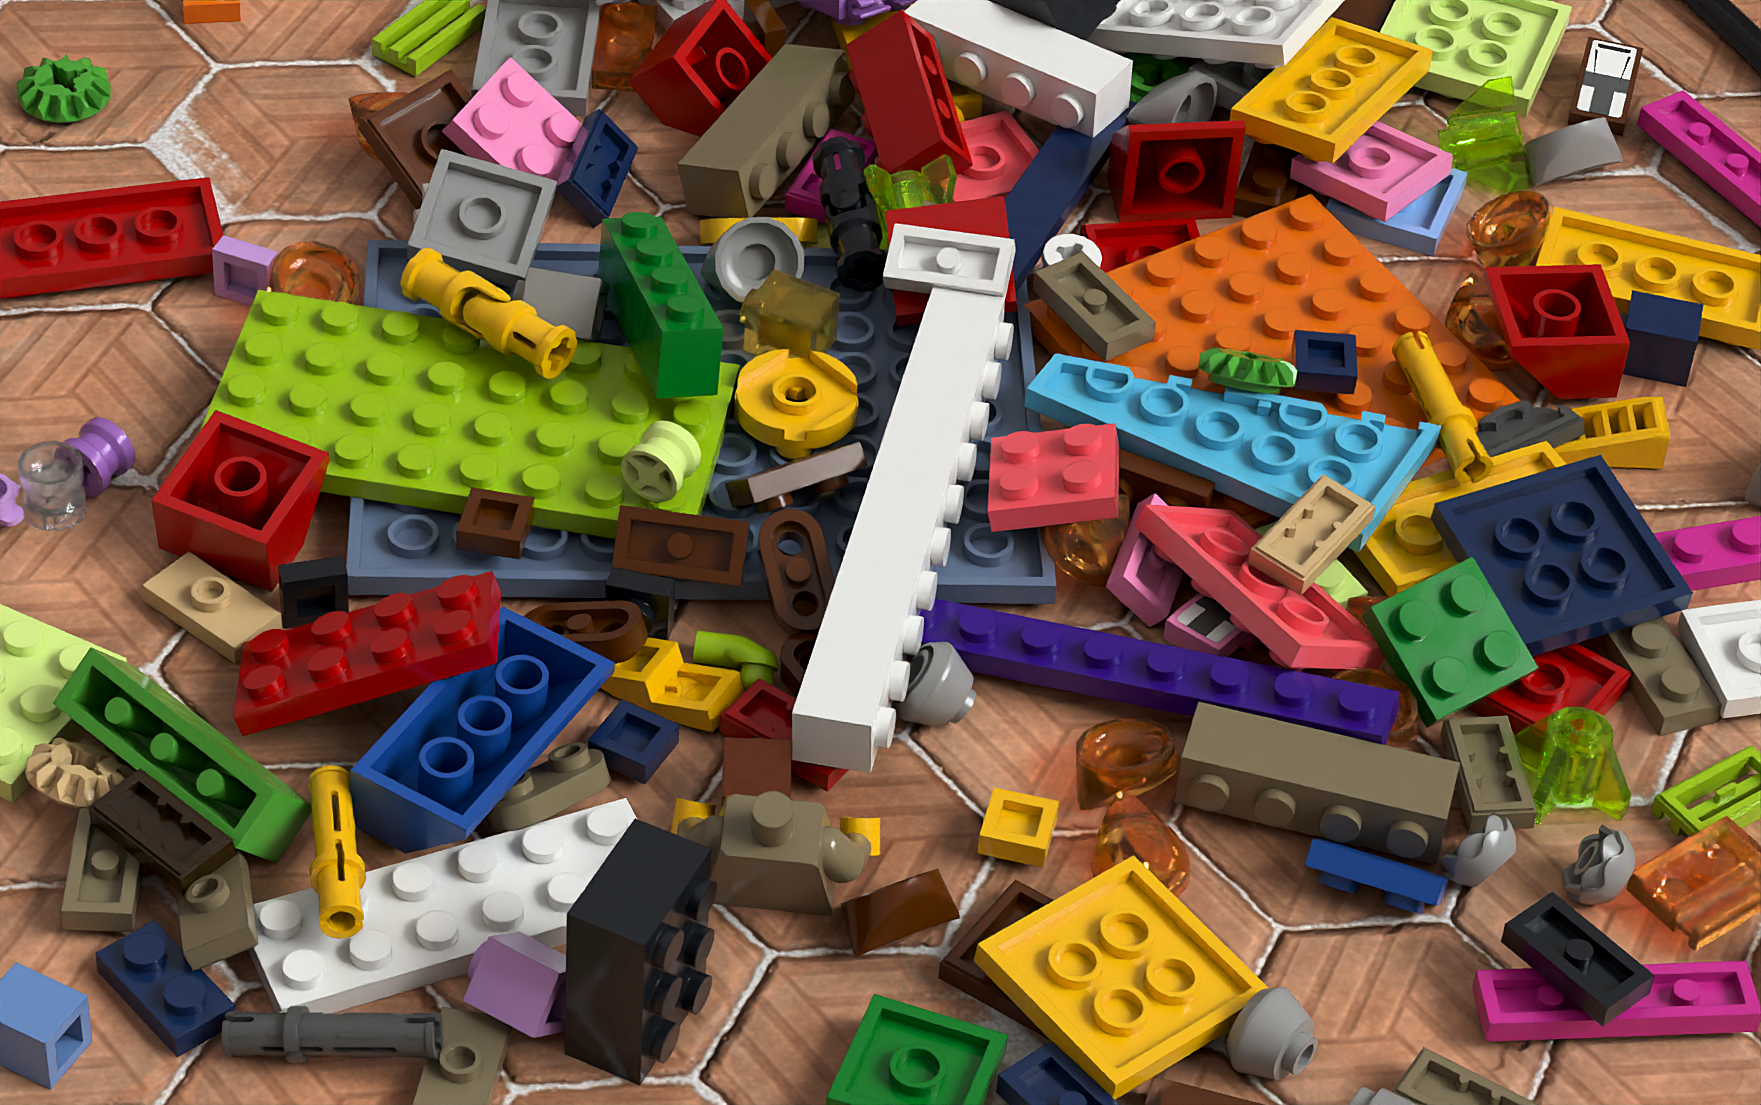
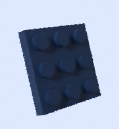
[1430,454,1693,657]

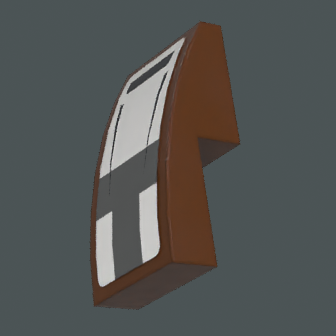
[1567,37,1643,136]

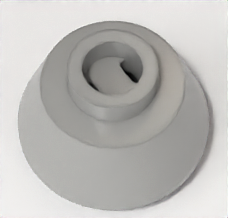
[892,641,976,727]
[1226,987,1318,1080]

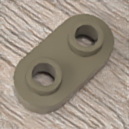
[487,743,611,831]

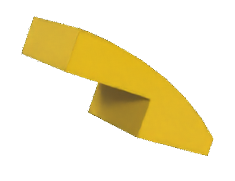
[600,638,745,732]

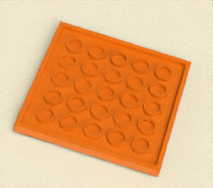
[1024,194,1520,529]

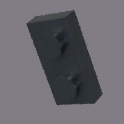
[1501,892,1655,1027]

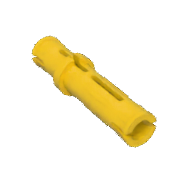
[1392,331,1493,484]
[308,765,366,939]

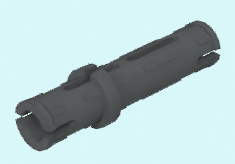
[222,1006,443,1063]

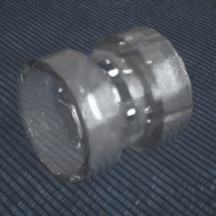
[18,441,87,531]

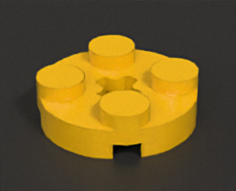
[733,349,859,459]

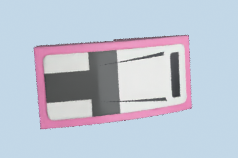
[1163,593,1261,657]

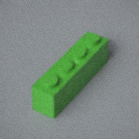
[53,647,312,863]

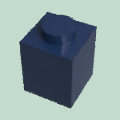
[1619,290,1704,387]

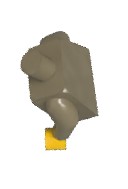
[670,791,880,916]

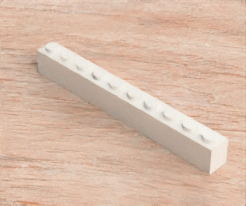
[792,286,1014,773]

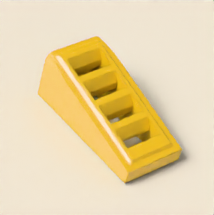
[1554,396,1670,469]

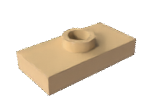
[1248,474,1376,596]
[142,552,282,664]

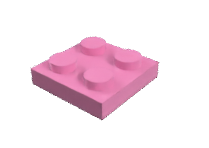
[442,57,582,181]
[1290,121,1453,222]

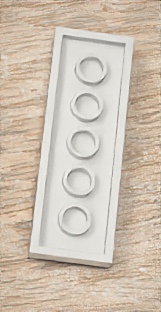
[248,798,637,1013]

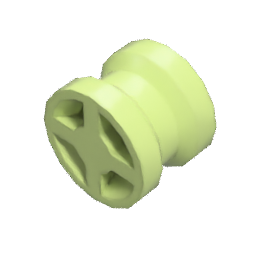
[621,421,701,502]

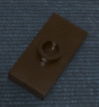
[88,768,235,895]

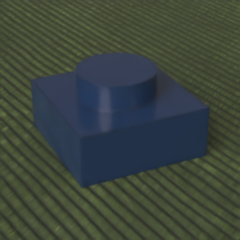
[1291,330,1358,395]
[588,699,680,784]

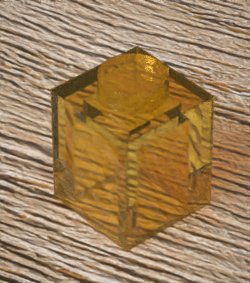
[740,269,840,359]

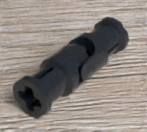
[812,136,887,292]

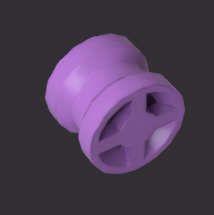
[54,417,136,497]

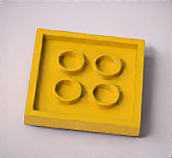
[974,855,1268,1100]

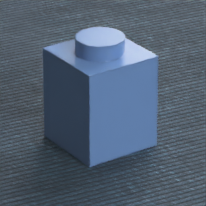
[0,962,92,1090]

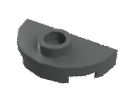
[1476,401,1585,457]

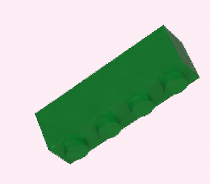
[598,212,723,398]

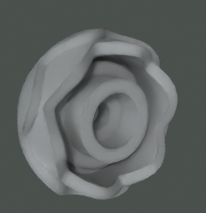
[1440,813,1517,887]
[1563,825,1636,905]

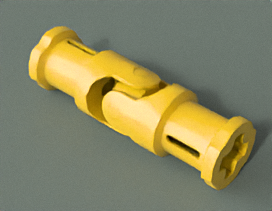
[400,247,577,379]

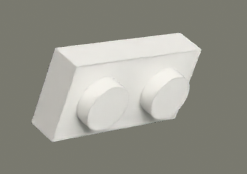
[883,223,1016,298]

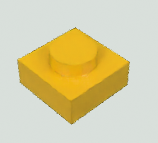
[977,787,1059,868]

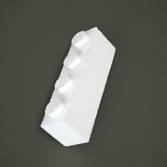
[904,0,1133,138]

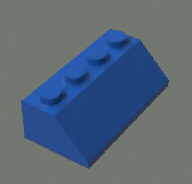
[350,606,615,854]

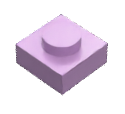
[212,235,280,306]

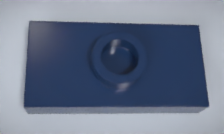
[556,109,638,228]

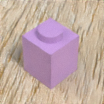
[463,932,566,1038]

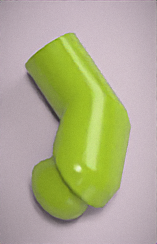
[693,630,779,690]

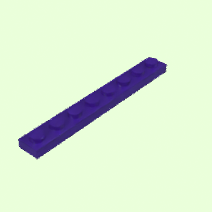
[906,599,1399,745]

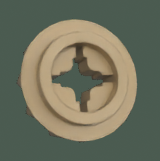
[25,738,135,809]

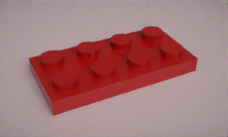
[0,177,223,299]
[233,571,501,736]

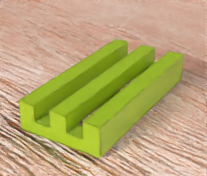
[372,0,486,77]
[1651,745,1761,853]

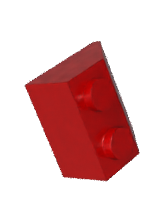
[628,0,772,137]
[1107,120,1246,222]
[1483,264,1630,399]
[151,410,330,592]

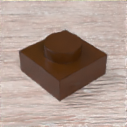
[743,0,786,58]
[456,487,534,560]

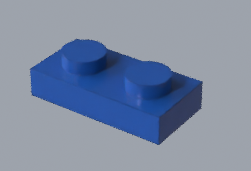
[1305,838,1449,914]

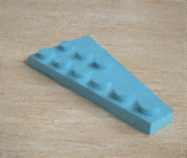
[1024,353,1441,552]

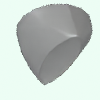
[1126,71,1217,125]
[1523,117,1623,187]
[700,217,805,307]

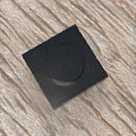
[278,556,349,629]
[605,567,675,640]

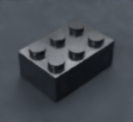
[565,818,717,1085]

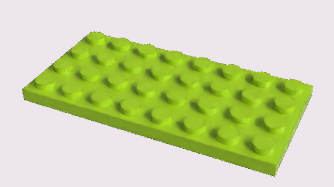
[198,290,740,539]

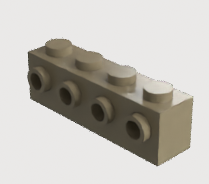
[677,44,855,218]
[1174,701,1460,865]

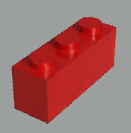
[846,9,973,200]

